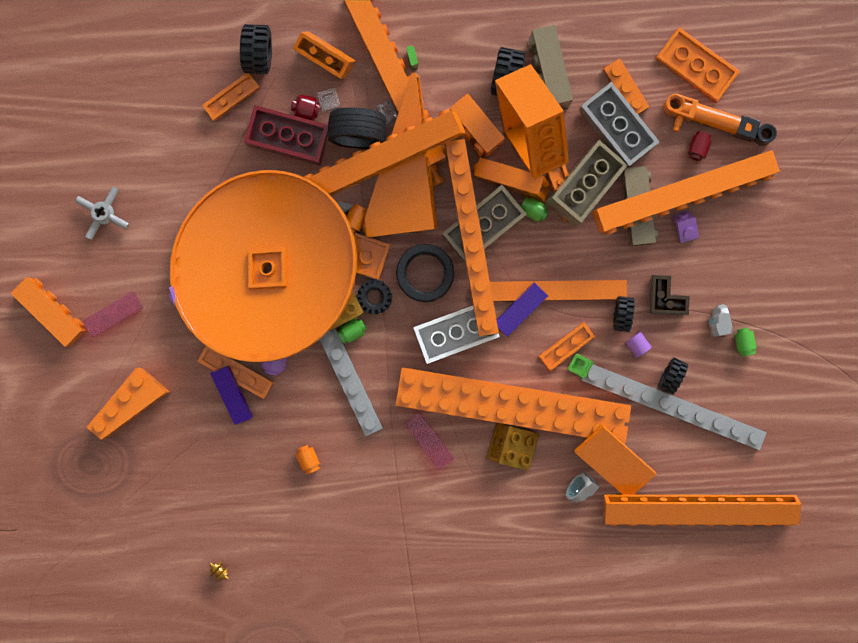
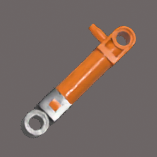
[663,94,777,146]

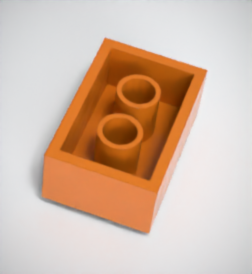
[450,93,505,159]

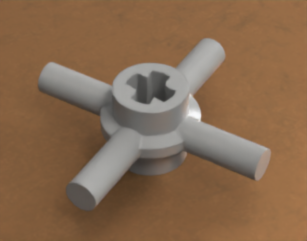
[75,187,129,240]

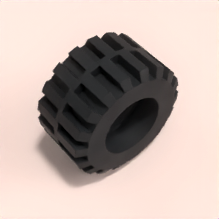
[240,24,272,74]
[490,47,525,96]

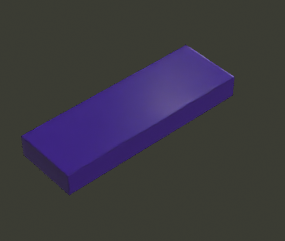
[496,282,548,337]
[210,365,253,425]

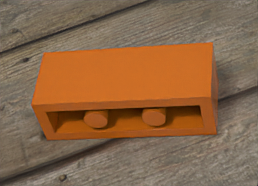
[293,31,356,79]

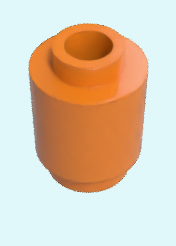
[346,204,367,233]
[295,445,320,475]

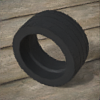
[328,107,386,149]
[396,244,454,302]

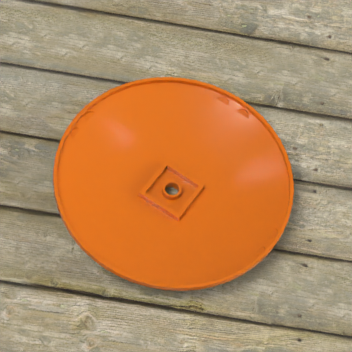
[170,170,357,362]

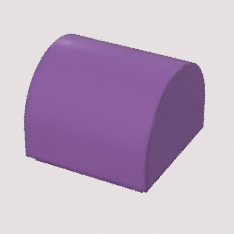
[624,331,652,358]

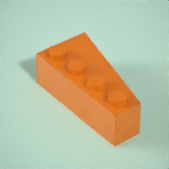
[86,367,170,440]

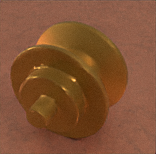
[209,561,229,582]

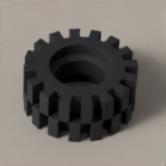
[357,279,392,314]
[613,296,635,332]
[658,357,688,395]

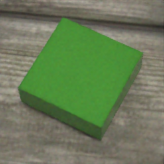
[406,45,418,70]
[567,353,594,379]

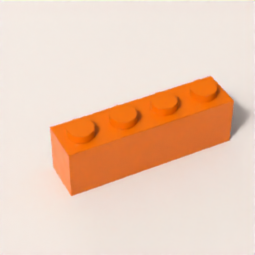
[10,277,86,347]

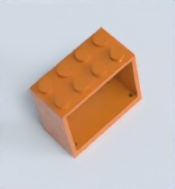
[495,64,569,179]

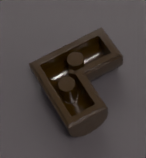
[650,275,690,315]

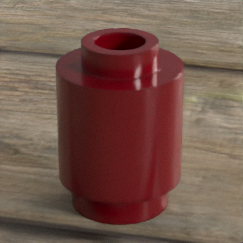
[688,131,712,161]

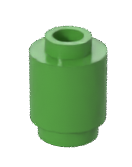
[521,197,549,223]
[337,318,367,344]
[734,327,757,356]

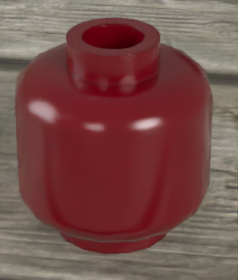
[291,95,320,120]

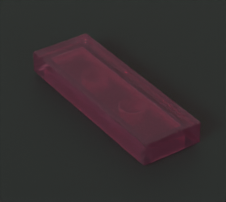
[83,291,143,337]
[405,413,454,470]

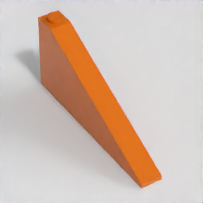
[363,73,438,237]

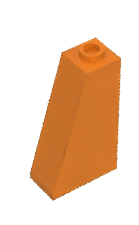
[473,157,551,203]

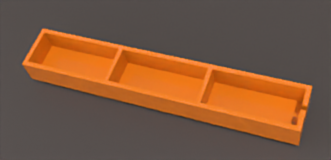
[395,367,632,444]

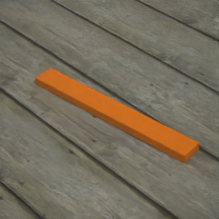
[490,280,627,301]

